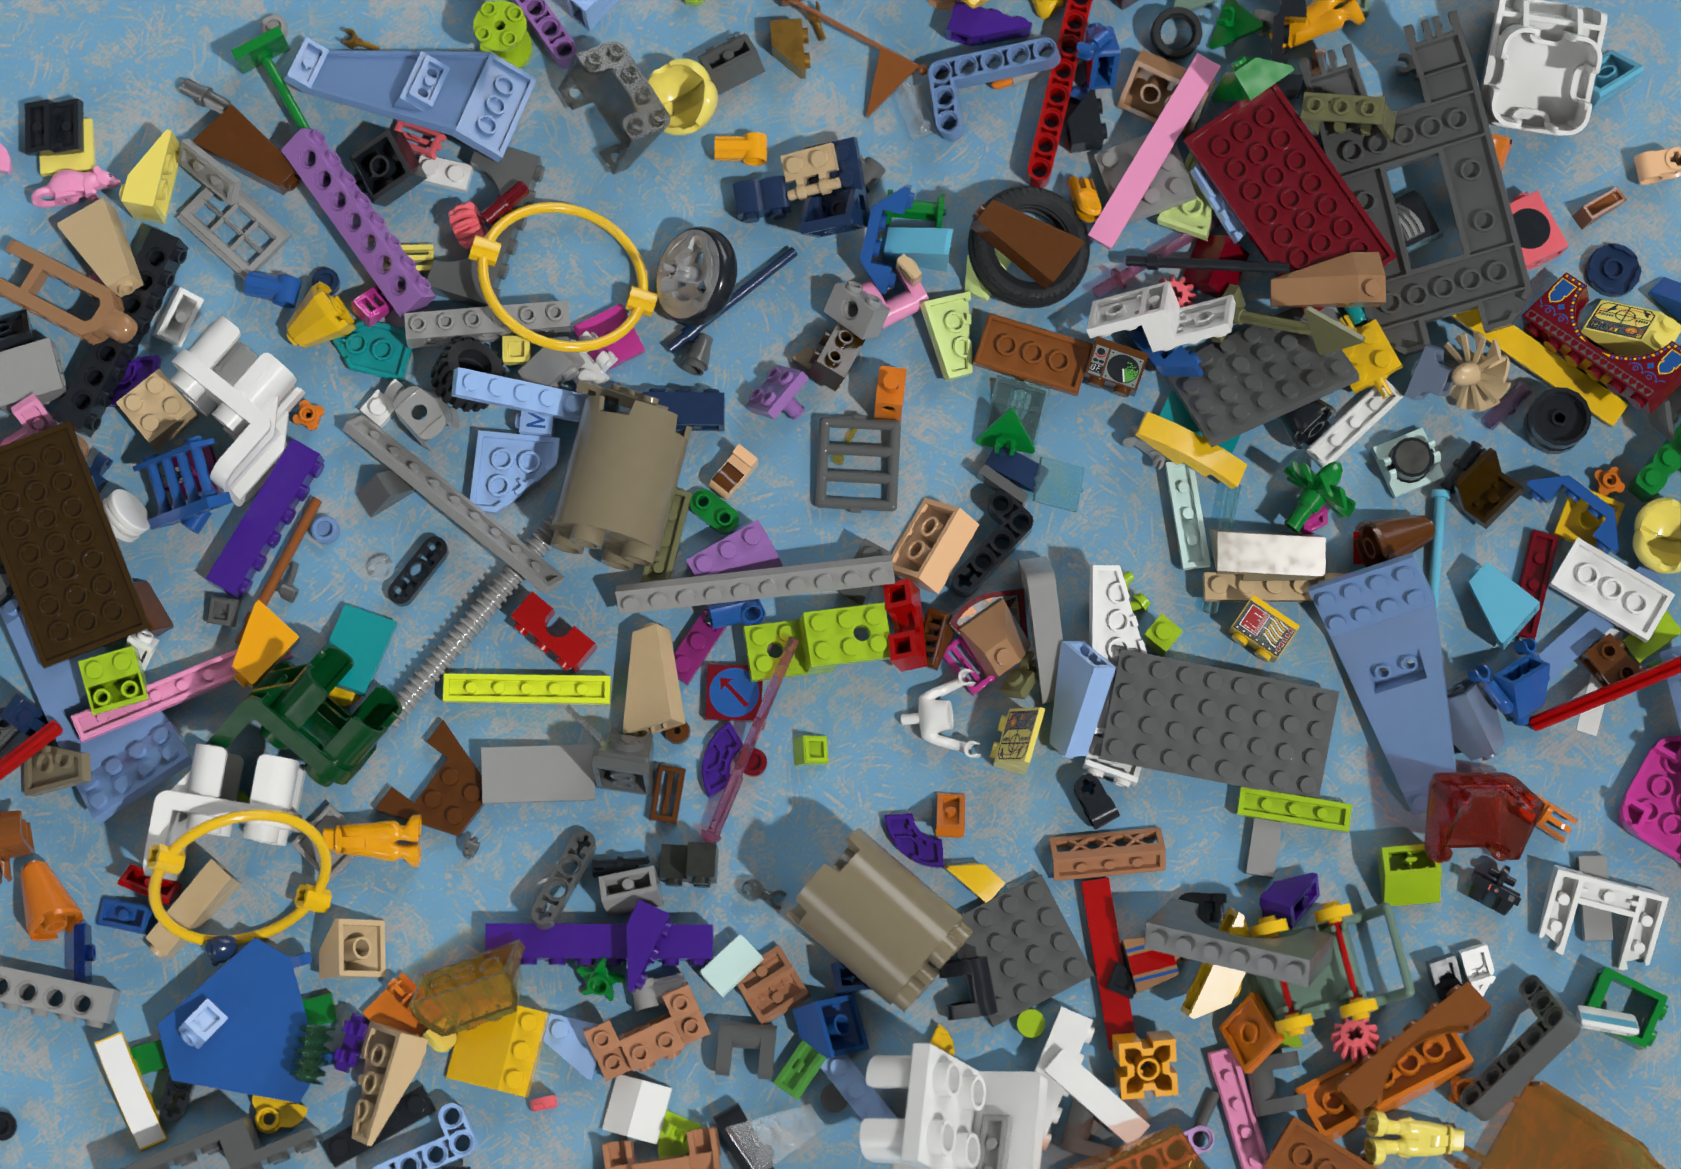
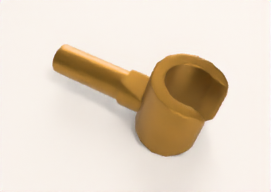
[805,2,826,41]
[341,28,380,51]

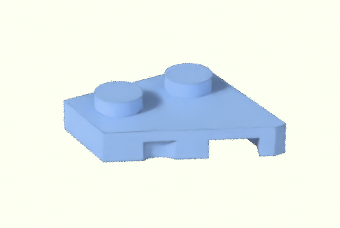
[543,1013,598,1081]

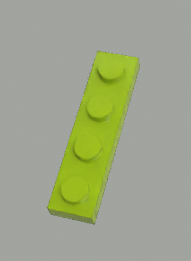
[1236,787,1352,833]

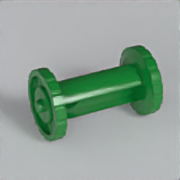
[885,189,946,228]

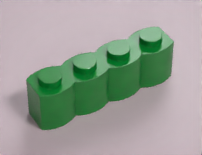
[1628,423,1681,503]

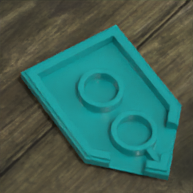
[333,320,413,383]

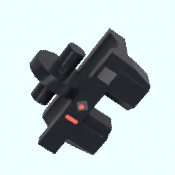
[1468,865,1521,916]

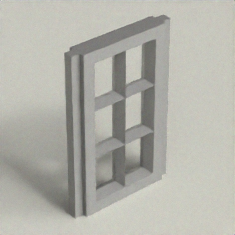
[177,186,291,280]

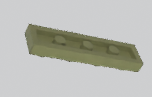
[641,489,692,583]

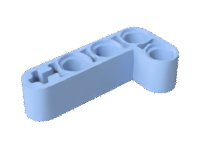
[372,1103,478,1169]

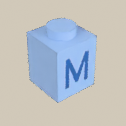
[515,411,557,437]

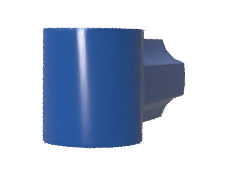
[244,271,302,308]
[707,599,766,629]

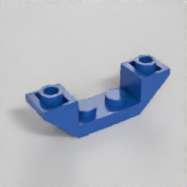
[860,184,915,294]
[1124,325,1204,377]
[1526,475,1620,554]

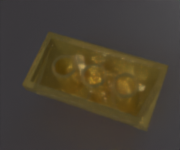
[409,939,525,1037]

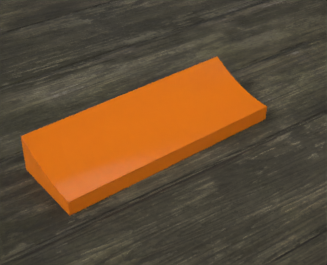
[1294,1033,1474,1141]

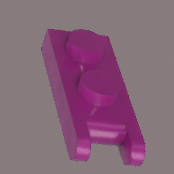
[674,609,727,686]

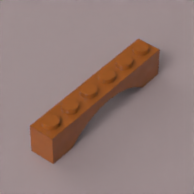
[1336,981,1492,1120]

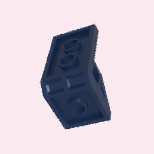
[799,137,870,238]

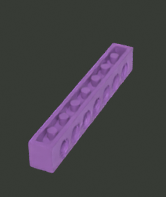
[281,128,436,318]

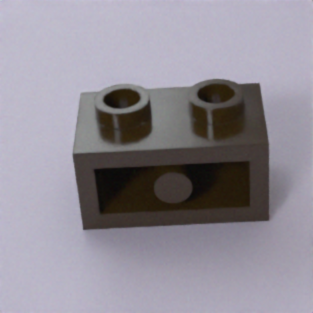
[807,323,865,391]

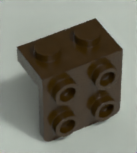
[1454,448,1524,529]

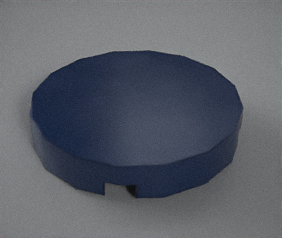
[1585,243,1641,297]

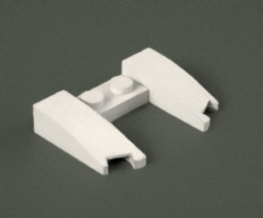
[1538,865,1669,970]

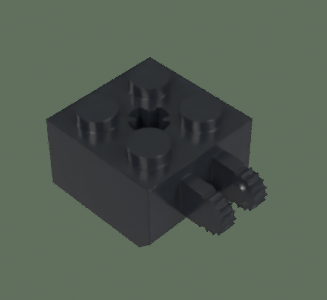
[349,129,427,207]

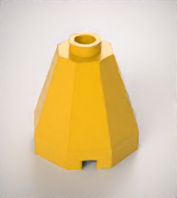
[286,281,356,349]

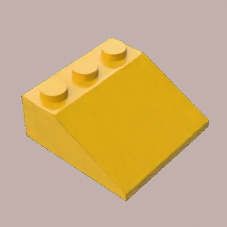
[446,995,550,1098]

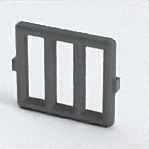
[815,415,901,513]

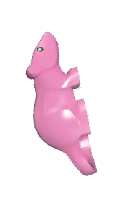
[31,166,122,208]

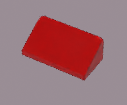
[117,864,182,905]

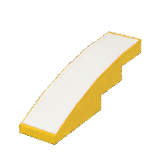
[94,1032,168,1151]

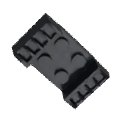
[1271,0,1307,100]

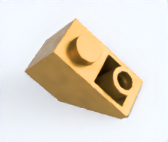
[770,18,811,79]

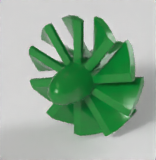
[1283,459,1356,533]

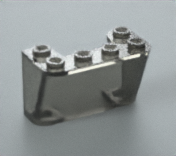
[558,41,670,175]

